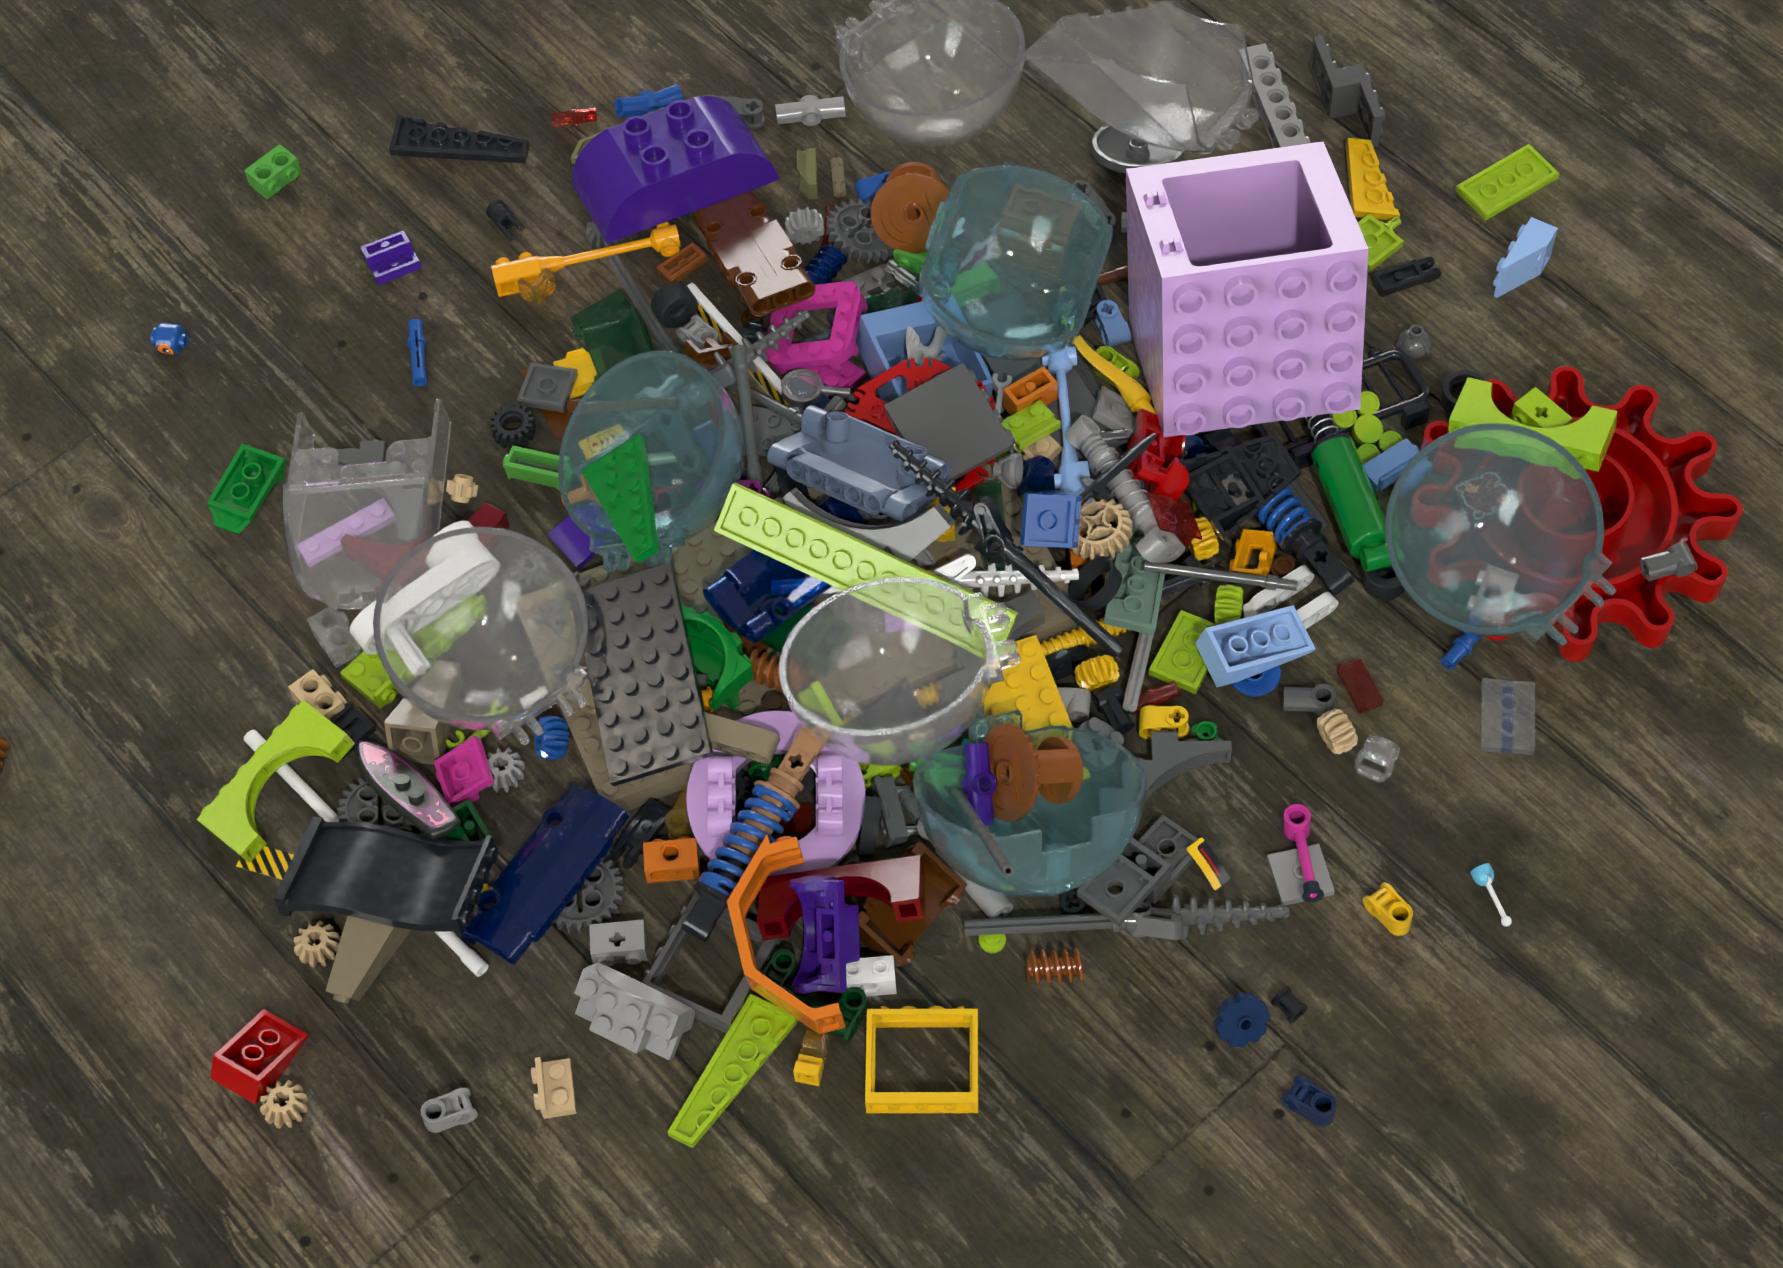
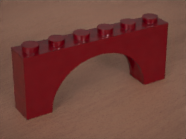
[757,855,926,941]

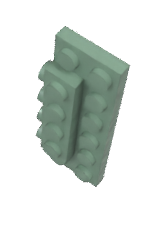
[1103,508,1176,635]

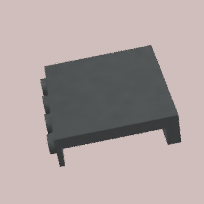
[884,363,1016,481]

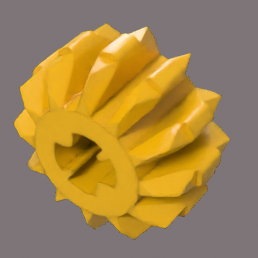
[1182,517,1219,560]
[1074,655,1120,692]

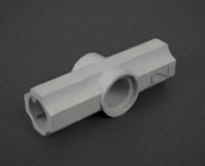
[775,95,846,126]

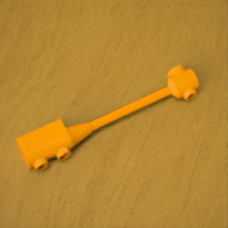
[491,222,681,297]

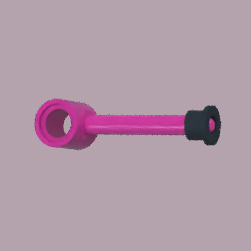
[1283,804,1324,903]

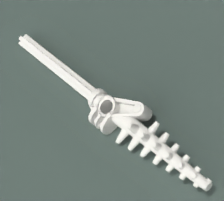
[771,553,1079,598]

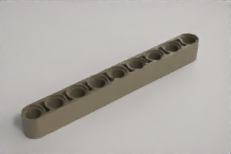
[561,675,780,764]

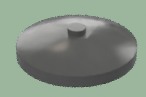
[1092,119,1185,174]

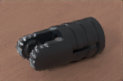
[486,200,525,242]

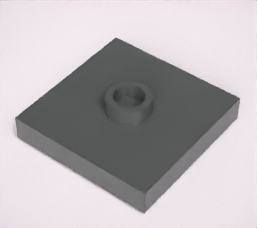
[517,362,578,413]

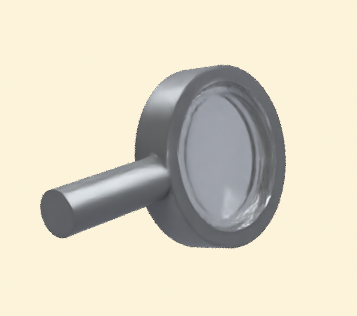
[781,369,851,408]

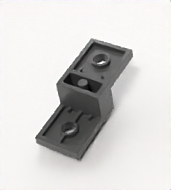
[1309,35,1385,147]
[1077,815,1198,927]

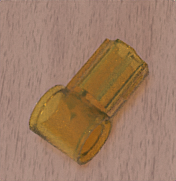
[665,787,691,840]

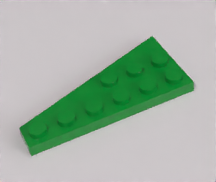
[581,433,659,563]

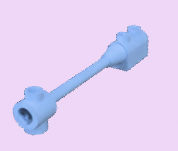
[1042,340,1092,507]

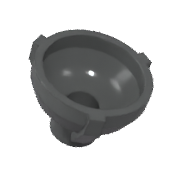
[1395,324,1432,359]

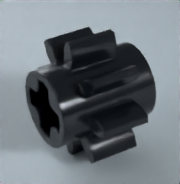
[742,321,768,344]

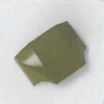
[796,148,818,199]

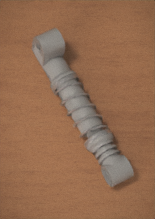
[1065,415,1185,563]

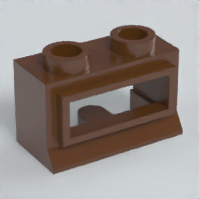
[682,332,739,376]

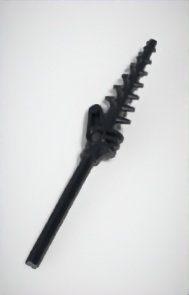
[889,440,1124,658]

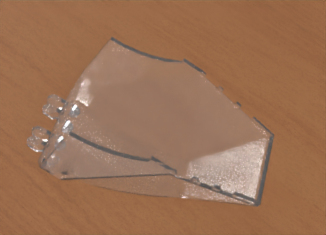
[1022,1,1260,155]

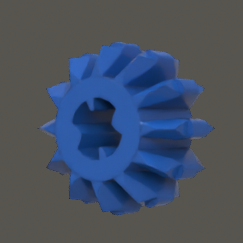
[533,716,570,760]

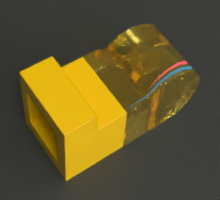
[793,1030,829,1086]

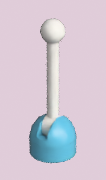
[1470,863,1512,927]

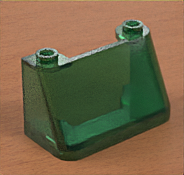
[570,290,666,397]

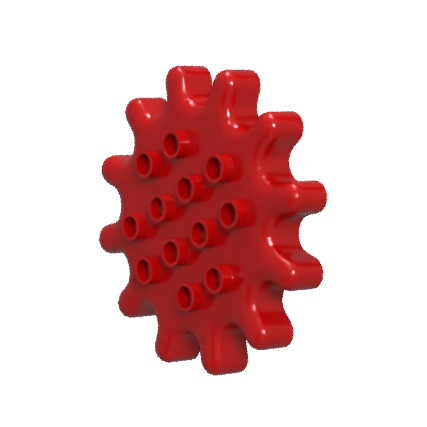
[1402,366,1743,663]

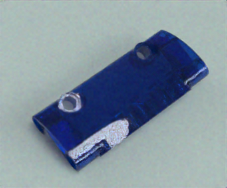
[703,496,879,643]
[462,785,629,965]

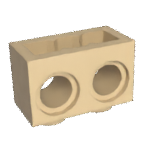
[288,669,347,720]

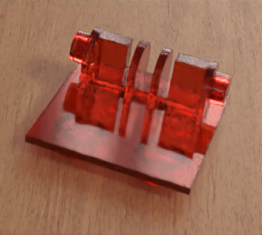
[1146,492,1202,548]

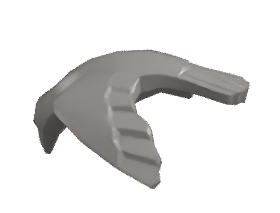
[906,326,948,369]

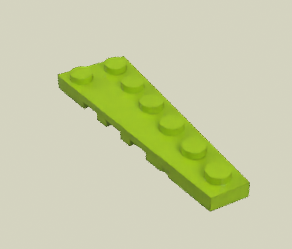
[667,993,798,1148]

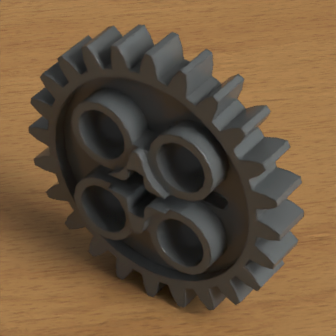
[826,198,895,264]
[337,778,419,833]
[537,850,625,934]

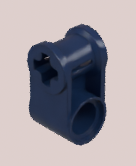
[1280,1075,1336,1126]

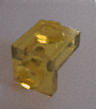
[517,268,557,305]

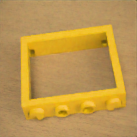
[865,1006,978,1113]

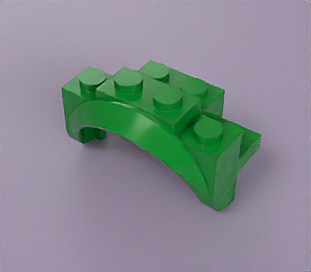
[681,603,754,711]

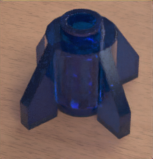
[1017,456,1056,497]

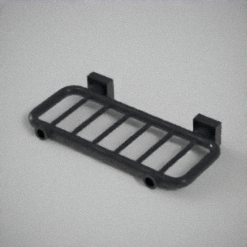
[1251,348,1431,470]

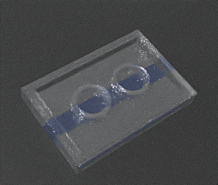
[1480,678,1535,755]

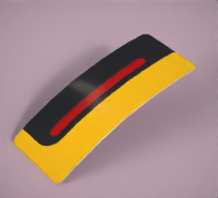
[1186,838,1230,890]

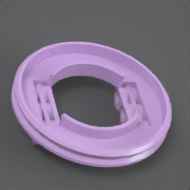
[686,711,865,876]

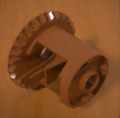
[871,162,957,253]
[979,724,1083,822]

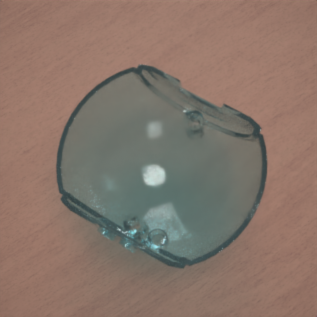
[918,165,1113,361]
[913,710,1147,898]

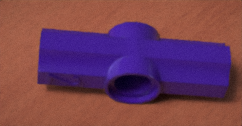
[962,743,997,826]

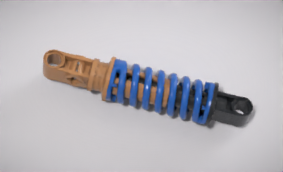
[681,725,827,943]

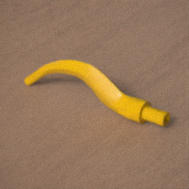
[1064,301,1156,414]

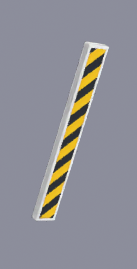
[687,283,803,413]

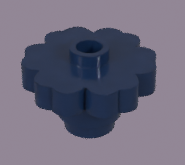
[1213,992,1270,1048]

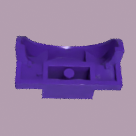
[790,875,860,994]

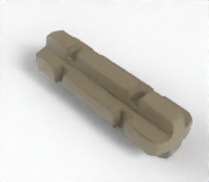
[830,157,846,198]

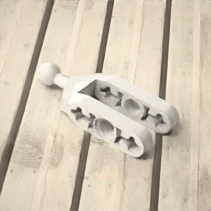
[1243,565,1339,629]

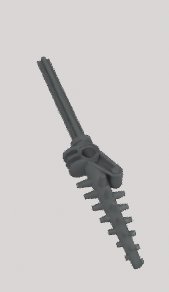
[568,309,811,485]
[964,895,1290,940]

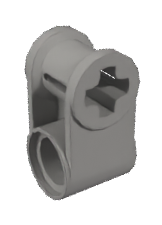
[676,315,720,349]
[421,1088,478,1133]

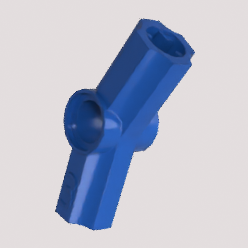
[614,84,684,118]

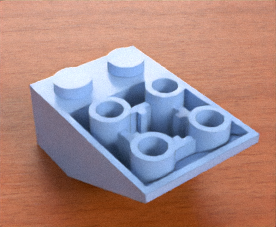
[1493,217,1558,298]

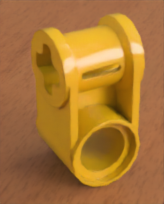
[1139,705,1189,740]
[1362,882,1413,936]

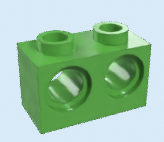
[244,144,302,199]

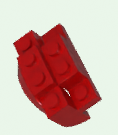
[1127,408,1189,508]

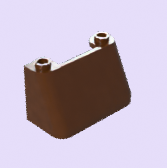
[857,841,967,967]

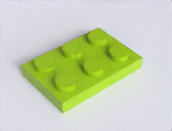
[1149,610,1217,694]

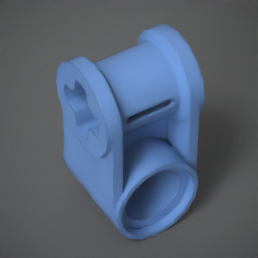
[1095,300,1131,347]

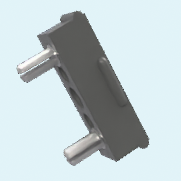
[870,775,919,850]

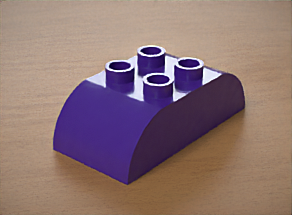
[572,96,779,244]

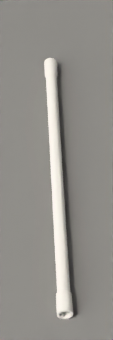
[244,730,489,977]

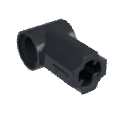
[1091,682,1135,735]

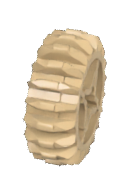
[1070,498,1133,560]

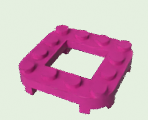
[765,281,868,375]

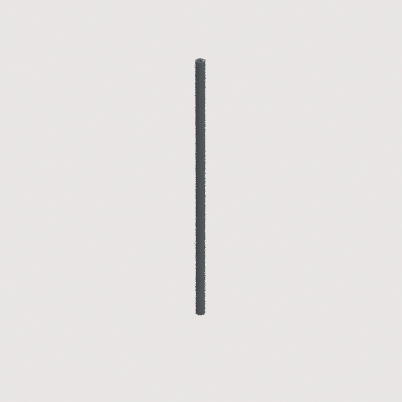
[950,786,1014,877]

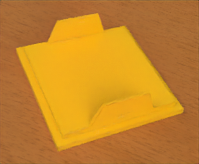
[553,348,612,399]

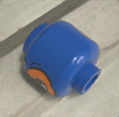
[151,322,189,355]

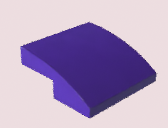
[360,230,422,285]
[548,504,620,570]

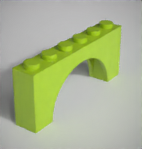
[1449,377,1617,472]
[197,700,355,863]

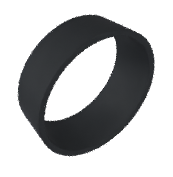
[1068,556,1122,611]

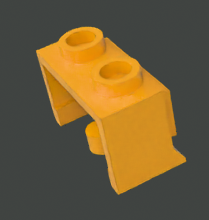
[1229,529,1277,588]

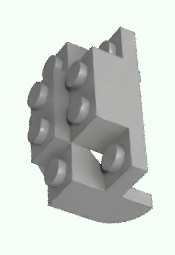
[574,962,695,1060]

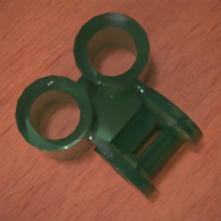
[865,288,918,314]

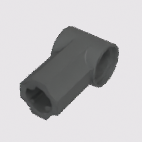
[1640,542,1698,581]
[1284,684,1336,716]

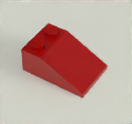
[210,1009,308,1105]

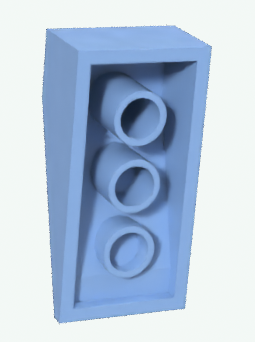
[1195,605,1315,687]

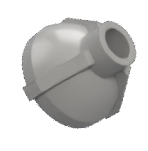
[993,453,1024,490]

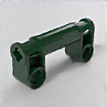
[752,949,868,1043]

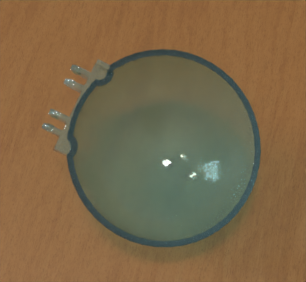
[558,350,744,572]
[1385,423,1616,646]

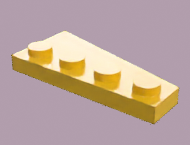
[1345,138,1400,220]

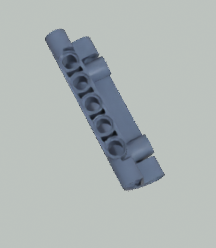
[767,405,952,522]

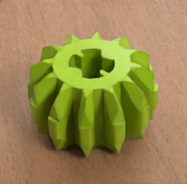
[1214,584,1244,625]

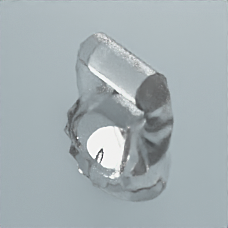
[1355,735,1400,783]

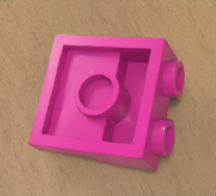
[797,360,865,400]
[434,736,494,808]

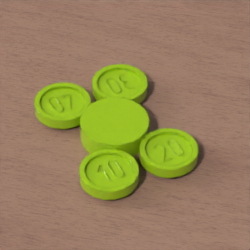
[1331,391,1403,464]

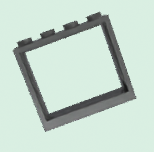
[641,895,782,1033]

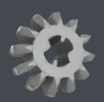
[785,206,825,246]
[487,747,525,793]

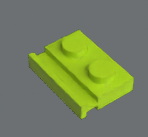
[1001,400,1061,451]

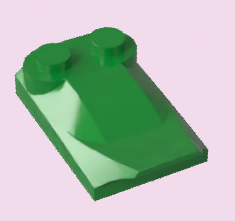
[207,443,287,534]

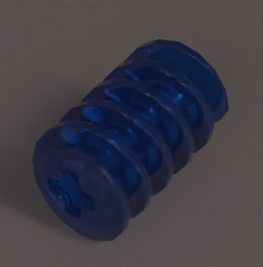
[804,245,847,285]

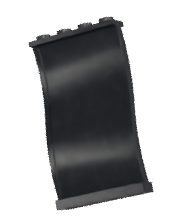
[273,816,498,937]

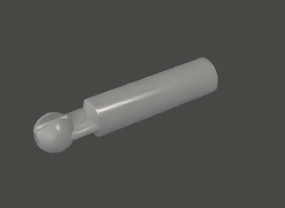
[917,814,1013,919]

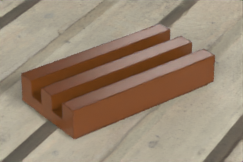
[656,242,708,283]

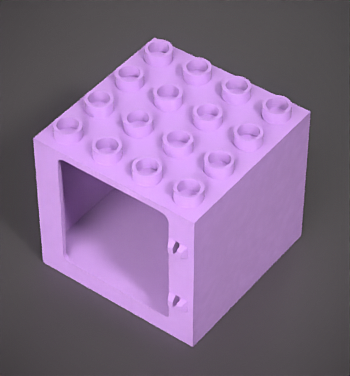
[1126,142,1369,437]

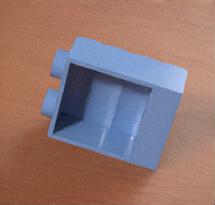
[857,295,993,403]

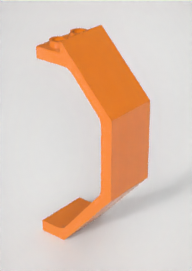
[727,835,846,1034]

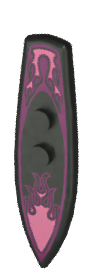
[355,739,461,839]

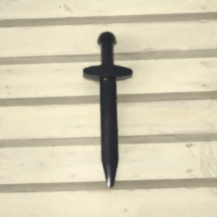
[1079,433,1157,509]

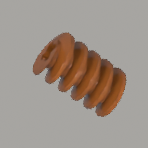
[749,648,806,696]
[1026,948,1083,985]

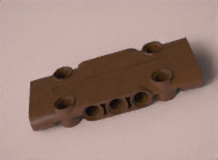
[694,191,816,317]

